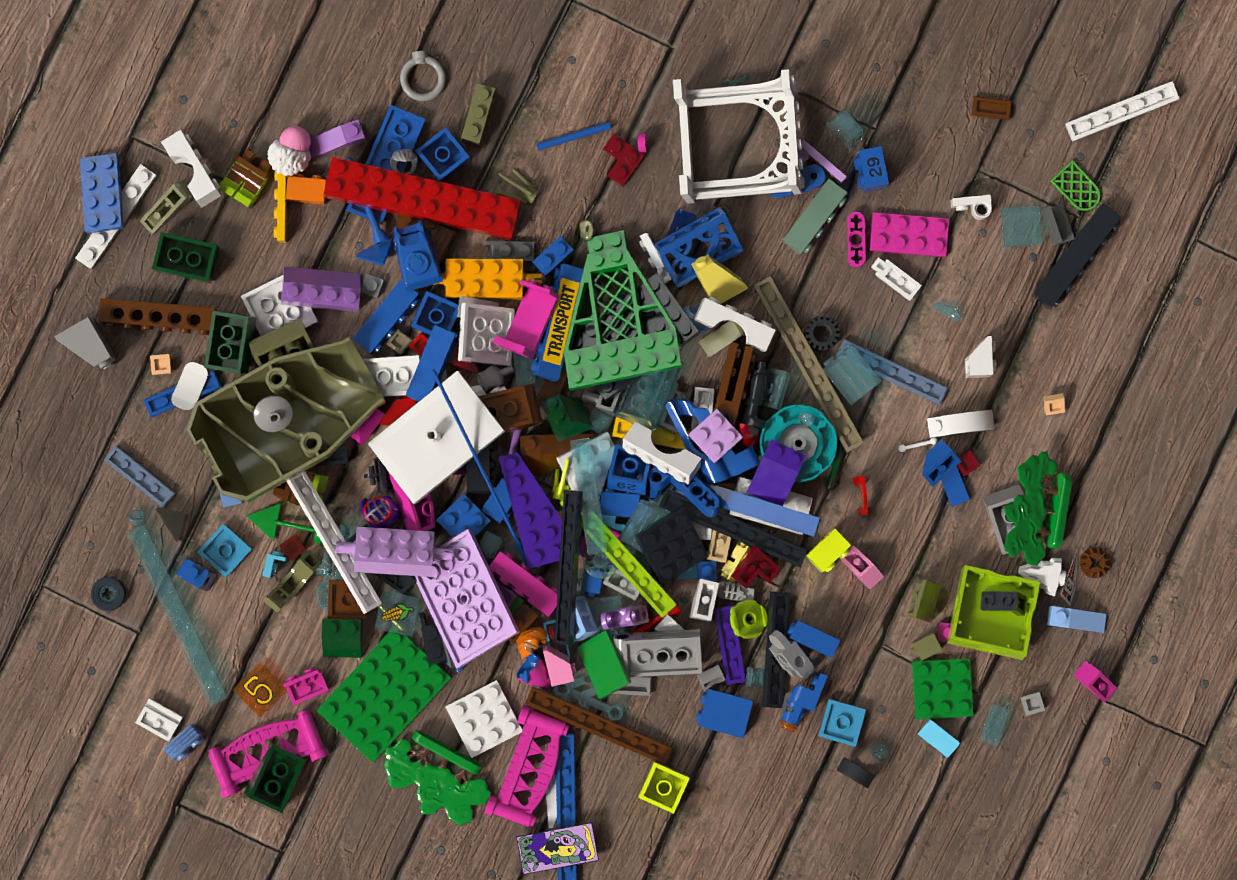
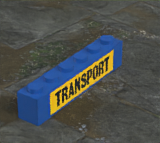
[531,263,584,382]

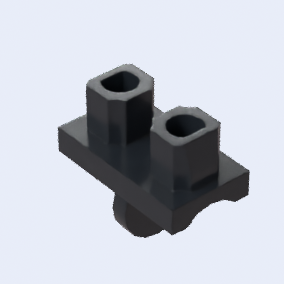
[364,458,393,493]

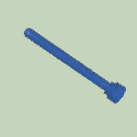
[346,157,389,245]

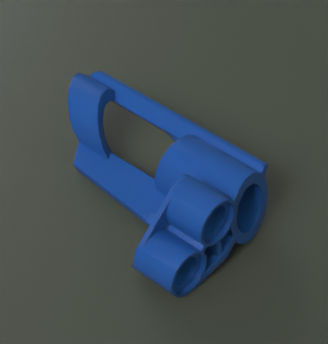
[665,398,760,483]

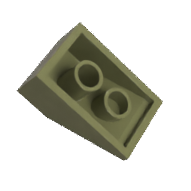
[907,579,943,623]

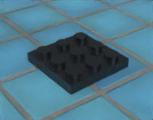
[634,506,709,586]

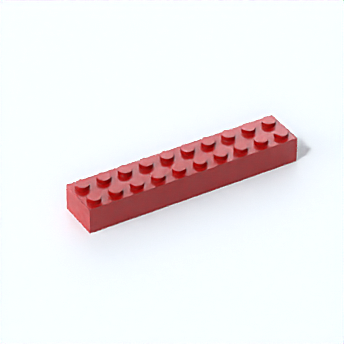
[323,157,520,240]

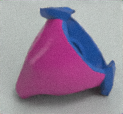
[516,652,551,691]

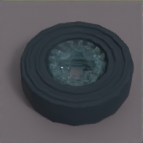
[91,577,126,611]

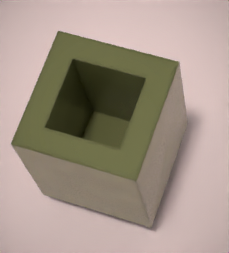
[910,633,942,661]

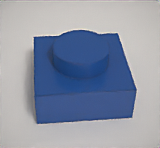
[697,561,717,581]

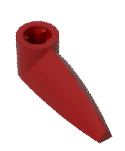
[740,423,761,449]

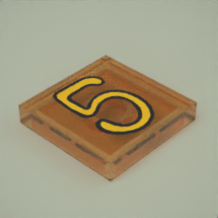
[233,663,287,717]

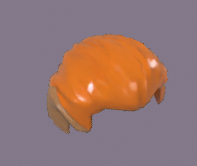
[516,627,547,660]

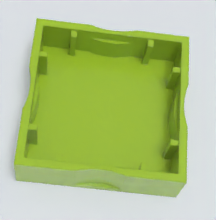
[947,565,1040,660]

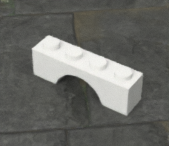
[161,130,221,208]
[694,297,775,352]
[623,421,701,484]

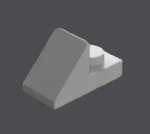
[603,566,641,601]

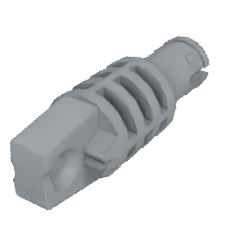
[717,581,755,601]

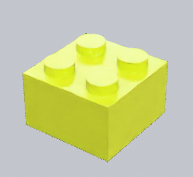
[806,529,851,572]
[638,761,690,814]

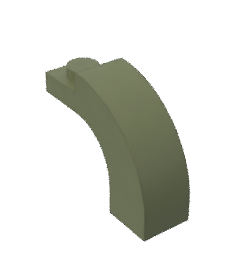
[263,550,323,613]

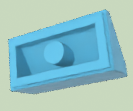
[917,719,960,758]

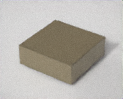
[386,328,413,355]

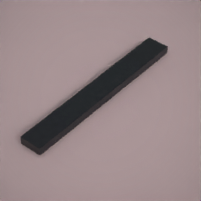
[659,489,808,568]
[554,490,583,646]

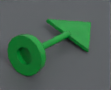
[247,503,323,545]

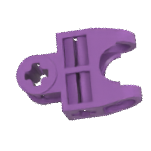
[601,605,649,630]

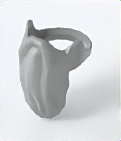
[390,149,418,175]

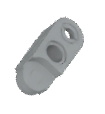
[769,630,815,678]

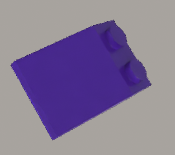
[746,439,807,506]

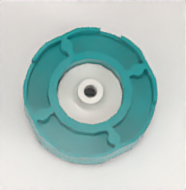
[759,405,837,483]

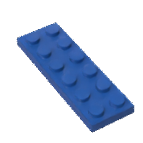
[346,105,426,225]

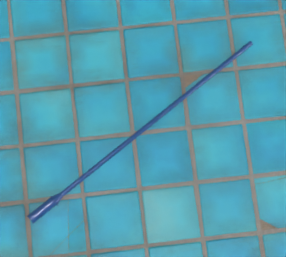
[431,369,527,565]

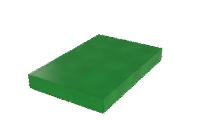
[577,630,632,699]

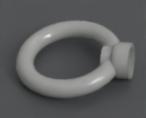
[400,51,446,101]

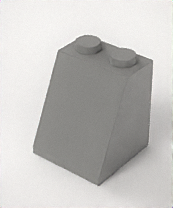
[54,317,117,370]

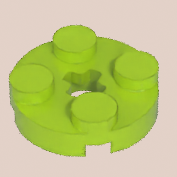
[730,600,768,639]

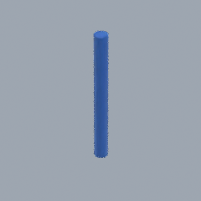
[536,122,611,151]

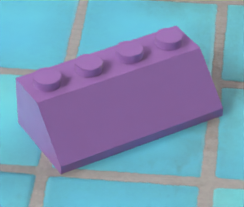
[280,266,360,312]

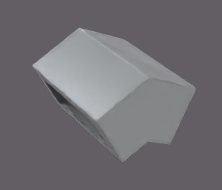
[697,665,725,690]

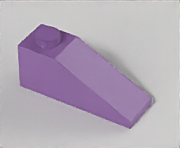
[309,120,366,159]

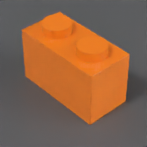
[286,174,326,205]

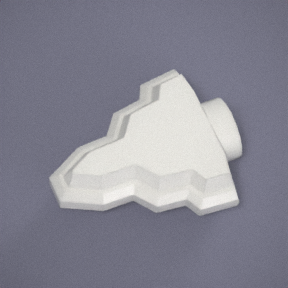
[1018,558,1066,596]

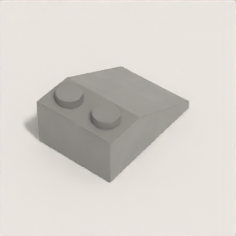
[983,484,1024,555]

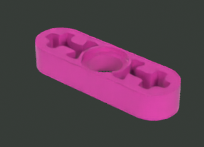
[847,212,866,268]

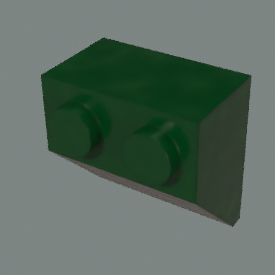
[541,394,594,442]
[322,618,363,658]

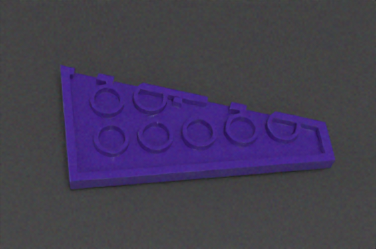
[499,452,585,569]

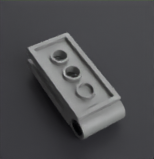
[613,629,702,677]

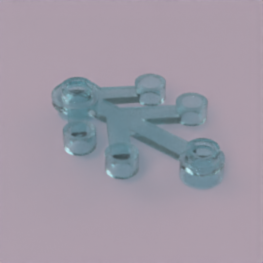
[553,673,623,720]

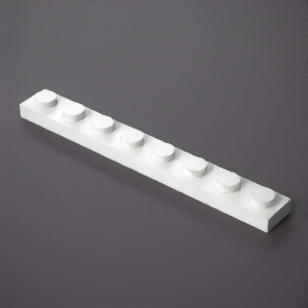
[287,471,382,614]

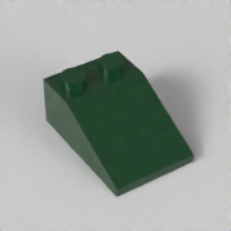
[242,744,306,813]

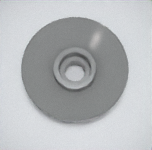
[254,396,293,432]

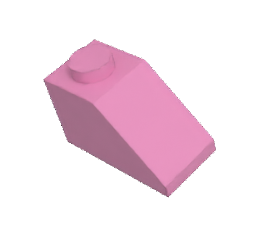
[841,545,884,589]
[542,644,577,686]

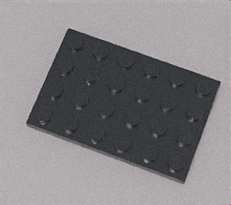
[571,273,700,402]

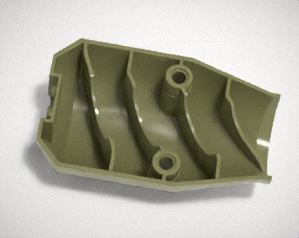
[187,337,386,502]

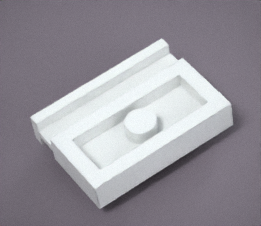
[135,698,183,742]

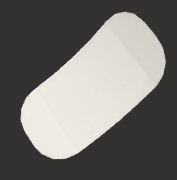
[171,362,208,410]

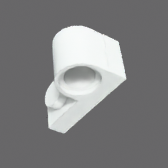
[950,195,991,220]

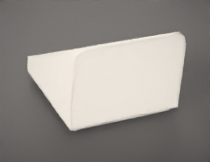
[655,614,684,631]

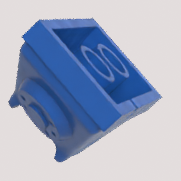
[393,220,443,292]

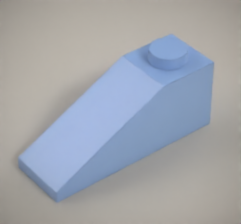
[1046,606,1106,633]

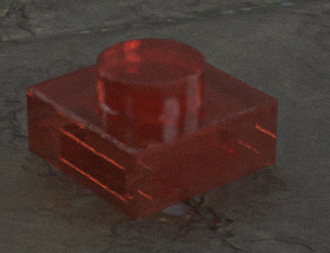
[279,534,307,561]

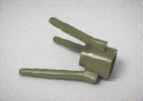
[495,169,539,205]

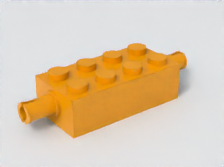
[433,259,542,300]

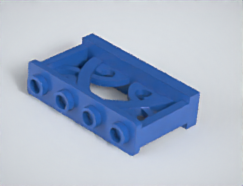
[653,207,743,288]

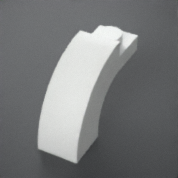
[927,410,995,438]

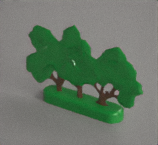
[1004,451,1072,566]
[384,730,491,826]

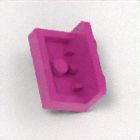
[283,667,329,706]

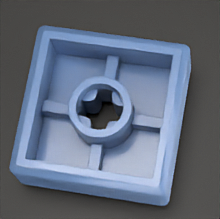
[163,724,205,761]

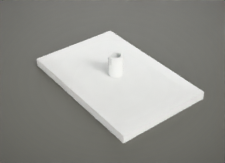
[368,371,505,504]

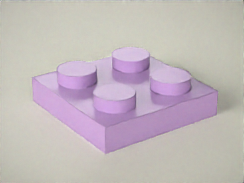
[688,409,743,463]

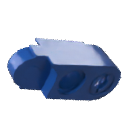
[769,165,825,199]

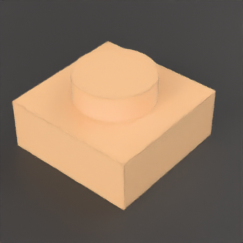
[150,354,172,375]
[1044,393,1065,416]

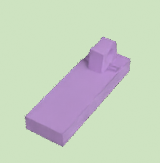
[799,139,847,185]

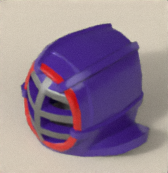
[360,496,401,529]

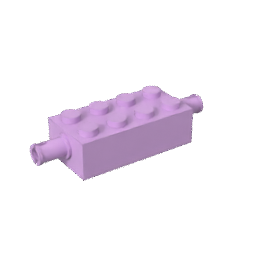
[335,527,453,577]

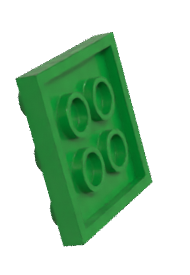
[912,658,973,719]

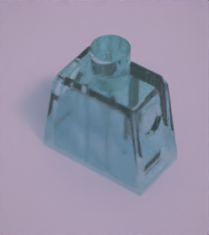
[826,110,864,150]

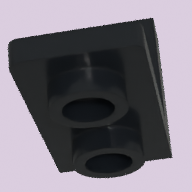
[980,591,1026,616]

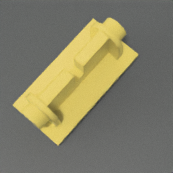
[721,542,751,583]

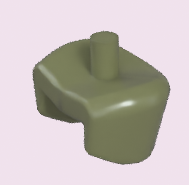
[580,220,595,240]

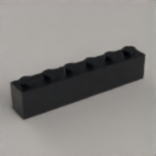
[1031,203,1121,309]

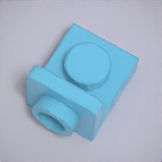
[263,551,288,578]

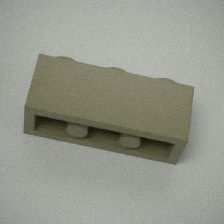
[461,83,496,147]

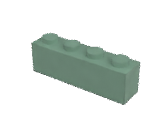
[782,179,847,255]

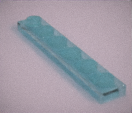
[570,438,608,555]

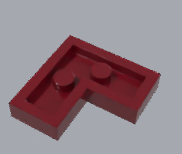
[602,134,645,187]
[731,546,781,589]

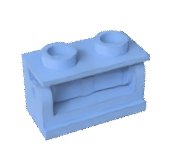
[574,596,598,641]

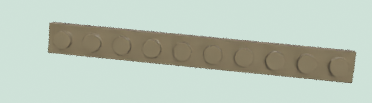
[754,276,864,453]

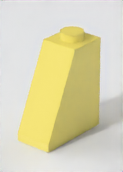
[691,255,748,304]

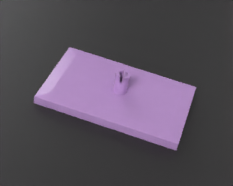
[414,529,520,668]

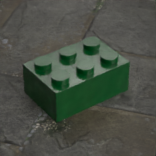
[152,232,220,284]
[204,311,257,374]

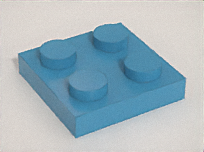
[198,523,252,578]
[818,699,866,747]

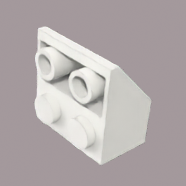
[965,336,996,378]

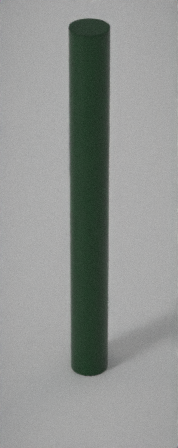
[826,415,853,490]

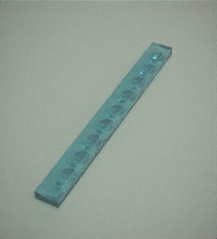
[127,525,228,706]

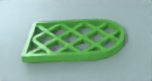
[1050,160,1100,211]

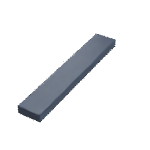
[836,339,948,405]

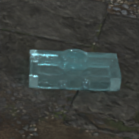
[978,703,1010,746]

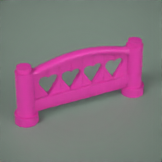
[484,704,569,827]
[208,709,330,799]

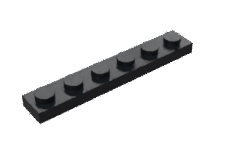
[762,591,791,708]

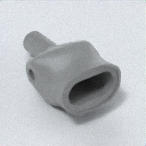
[477,365,514,391]

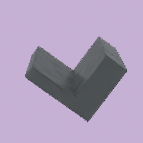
[1041,204,1075,247]

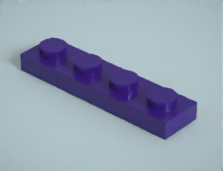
[714,605,746,685]

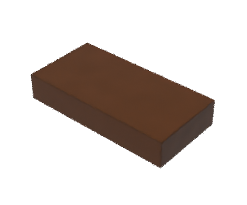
[971,96,1012,120]

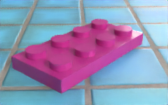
[869,212,949,257]

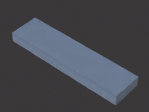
[104,445,176,508]

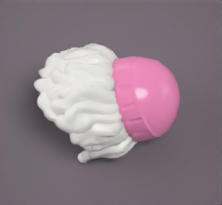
[267,126,311,176]

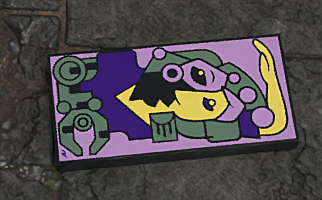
[516,822,599,875]

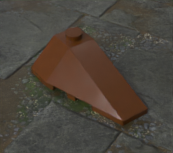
[520,434,597,476]

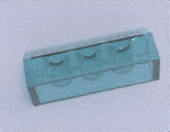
[614,361,683,431]

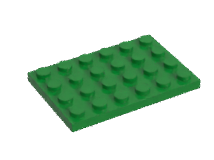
[317,626,451,763]

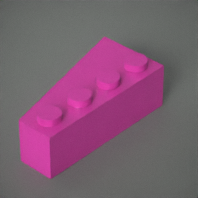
[388,471,435,531]
[489,551,558,617]

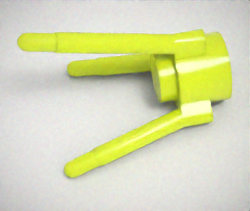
[552,458,571,500]

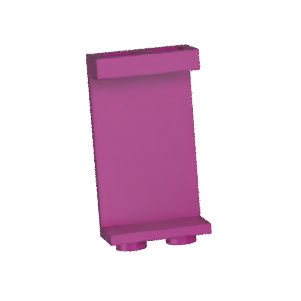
[493,279,560,359]

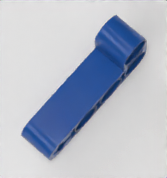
[648,466,720,517]

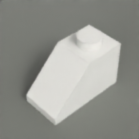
[689,579,719,622]

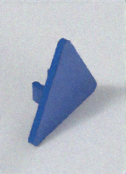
[356,236,394,265]

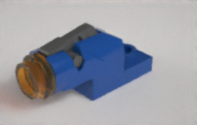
[780,673,828,733]

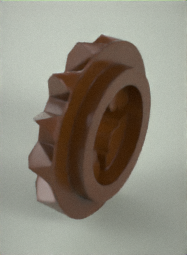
[1079,547,1110,578]

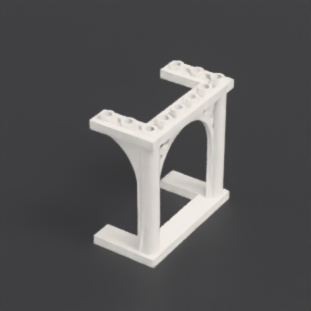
[673,69,805,204]

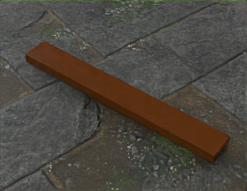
[525,686,673,766]

